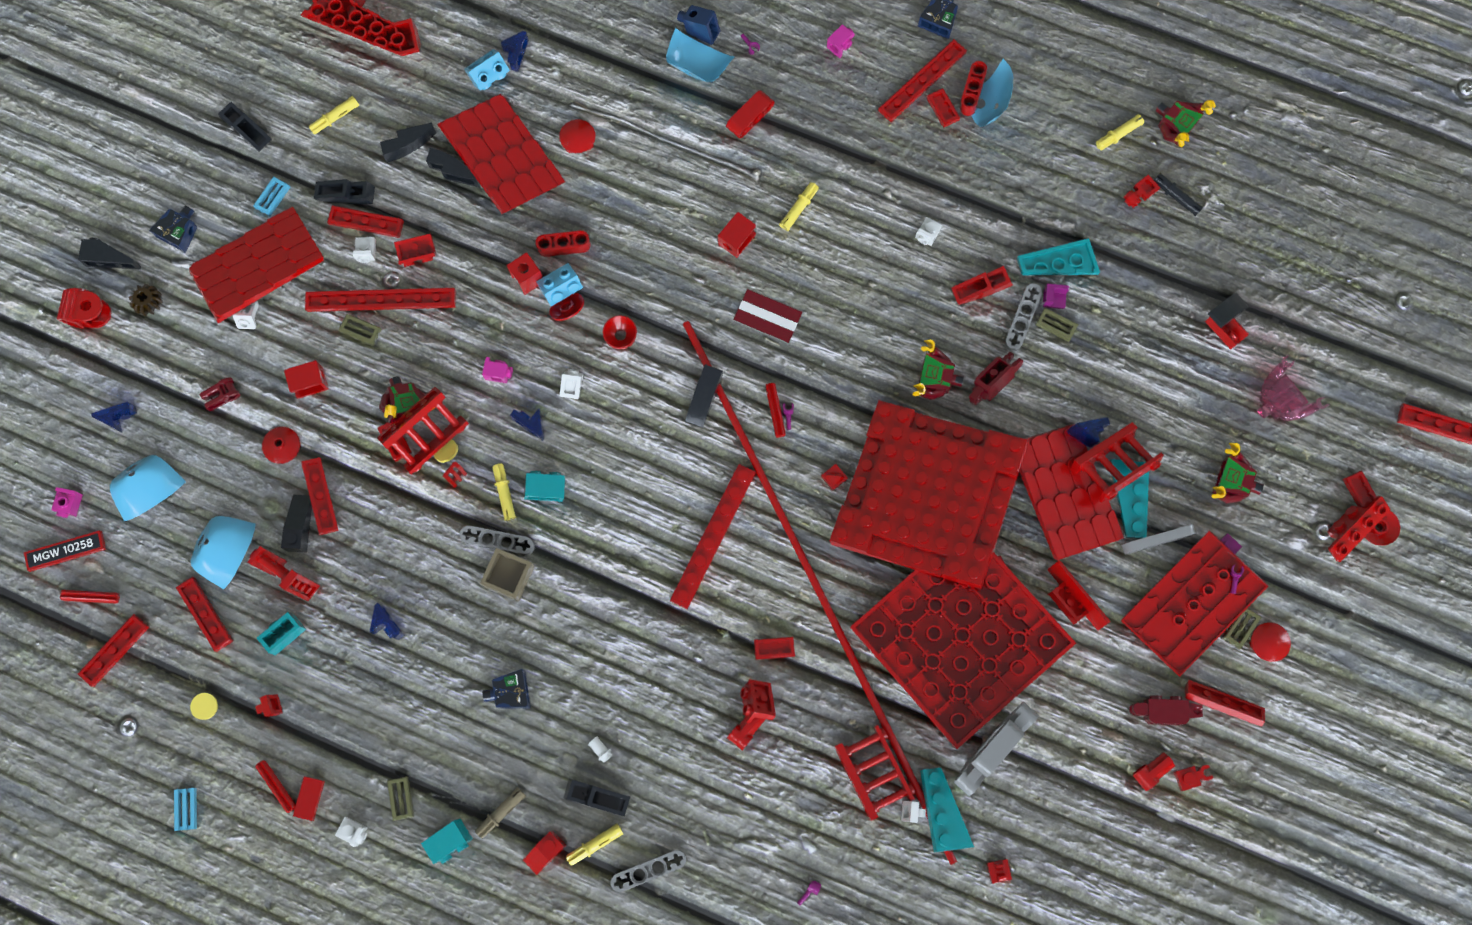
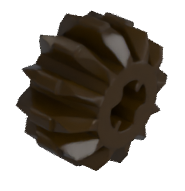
[128,284,163,316]

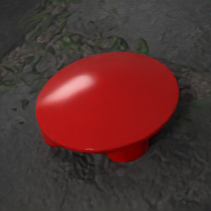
[559,119,596,153]
[1250,622,1291,662]

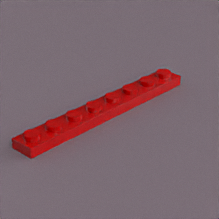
[305,288,456,312]
[670,464,756,610]

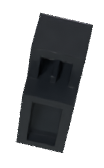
[218,102,272,152]
[380,122,436,163]
[426,147,480,188]
[314,179,375,204]
[1208,293,1249,328]
[685,364,723,428]
[563,778,630,817]

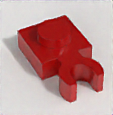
[1174,765,1214,791]

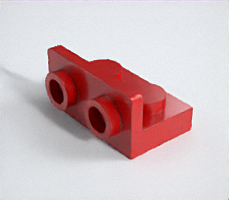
[1205,317,1249,350]
[740,679,776,723]

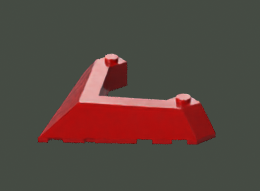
[301,0,421,56]

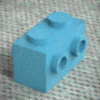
[464,49,510,90]
[536,263,583,306]

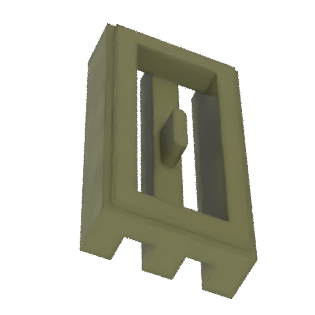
[1036,308,1079,342]
[339,314,382,346]
[1222,608,1261,650]
[387,777,414,821]

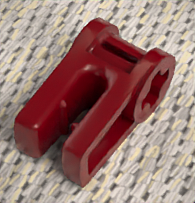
[199,377,240,411]

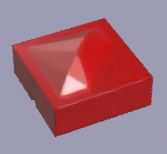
[821,464,848,491]

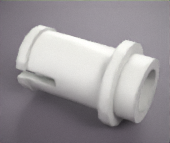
[588,736,612,763]

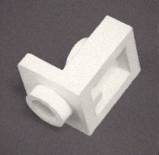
[915,217,943,246]
[353,237,376,263]
[233,301,259,329]
[560,369,584,399]
[335,817,368,847]

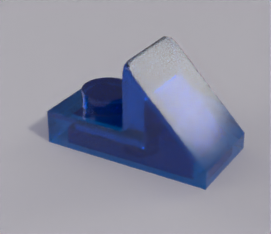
[501,31,529,72]
[91,402,137,433]
[510,409,545,441]
[1067,417,1110,448]
[370,603,405,640]

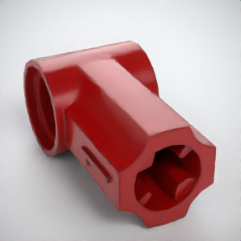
[727,718,766,751]
[1132,752,1175,791]

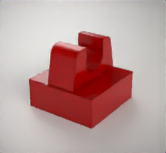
[255,694,283,717]
[986,859,1012,884]

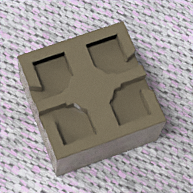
[480,548,535,602]

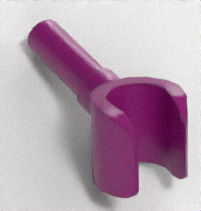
[741,33,760,55]
[783,403,794,430]
[1230,565,1244,594]
[797,881,821,906]

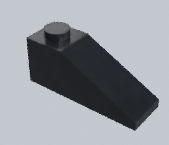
[78,237,141,270]
[281,494,312,553]

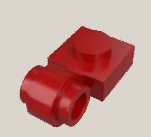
[1123,174,1160,208]

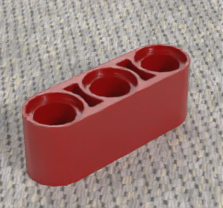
[960,61,987,116]
[726,90,775,139]
[535,230,591,257]

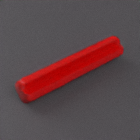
[765,383,786,438]
[60,590,120,604]
[255,760,296,813]

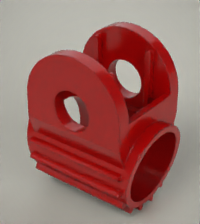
[57,288,112,329]

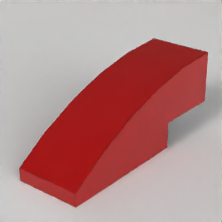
[951,266,1013,305]

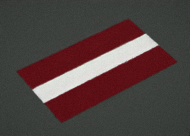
[733,289,803,343]

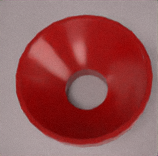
[603,315,637,350]

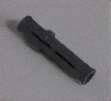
[1154,172,1203,216]

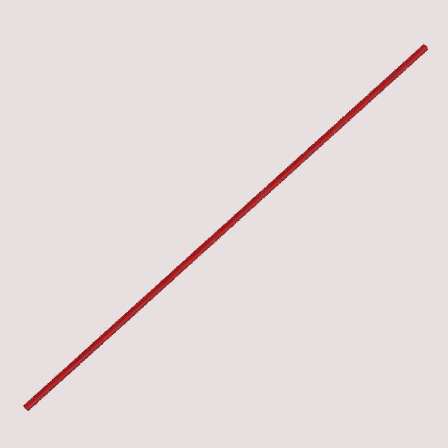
[683,321,957,865]

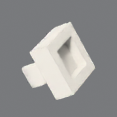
[901,801,926,823]

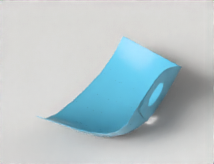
[666,28,734,82]
[967,59,1013,127]
[110,455,186,521]
[190,516,256,589]

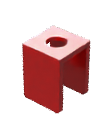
[718,212,756,258]
[506,252,543,295]
[284,360,329,399]

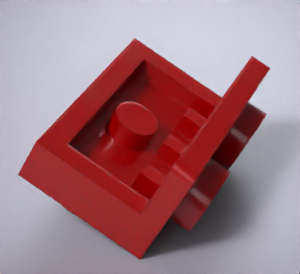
[394,233,437,267]

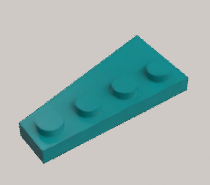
[1017,238,1100,276]
[1109,459,1149,539]
[920,768,974,853]

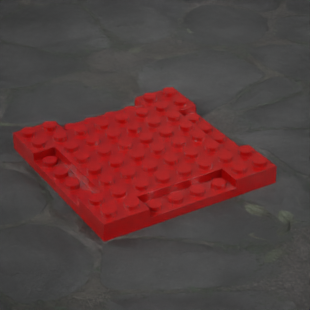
[829,400,1028,589]
[850,552,1076,749]

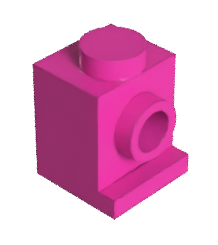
[827,24,855,58]
[482,357,513,384]
[51,487,83,518]

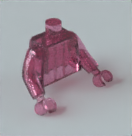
[1257,354,1330,421]

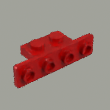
[1327,496,1390,562]
[1048,560,1110,630]

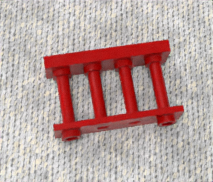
[377,387,469,475]
[1071,422,1164,503]
[248,546,320,601]
[834,725,916,821]

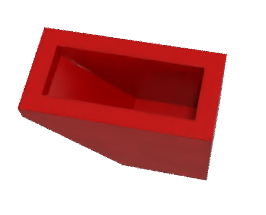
[523,831,567,875]

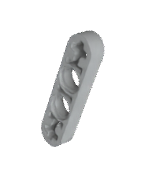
[1004,283,1042,352]
[1121,524,1197,555]
[460,526,535,555]
[611,850,686,892]

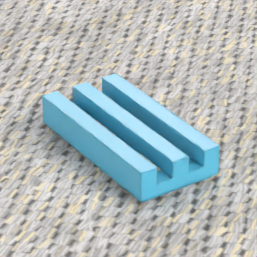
[253,176,290,217]
[174,788,197,831]

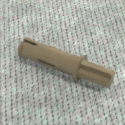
[475,787,526,838]

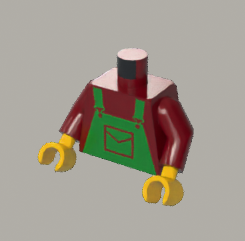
[1155,100,1216,147]
[913,339,964,400]
[379,376,435,423]
[1212,443,1264,504]

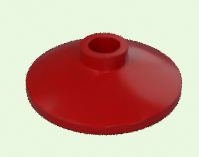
[549,293,584,321]
[262,427,300,464]
[1365,511,1401,546]

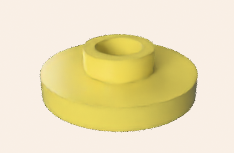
[434,439,458,463]
[190,693,218,720]

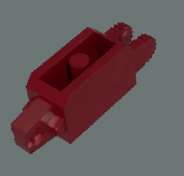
[969,352,1023,406]
[1128,695,1203,725]

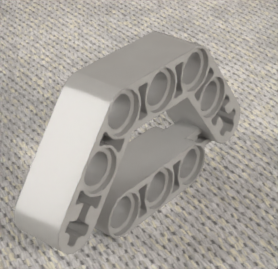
[954,701,1039,797]

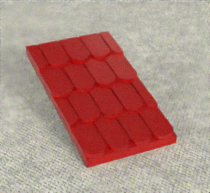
[437,94,565,214]
[189,207,324,323]
[1019,424,1124,560]
[1121,530,1269,677]

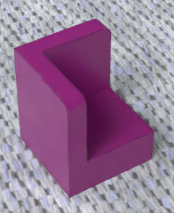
[1043,283,1069,309]

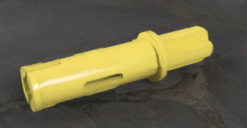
[309,96,359,134]
[1096,114,1144,150]
[779,182,819,231]
[492,464,516,521]
[566,823,623,865]

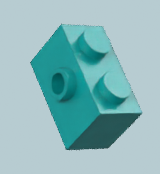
[524,471,565,502]
[257,612,306,655]
[421,818,473,864]

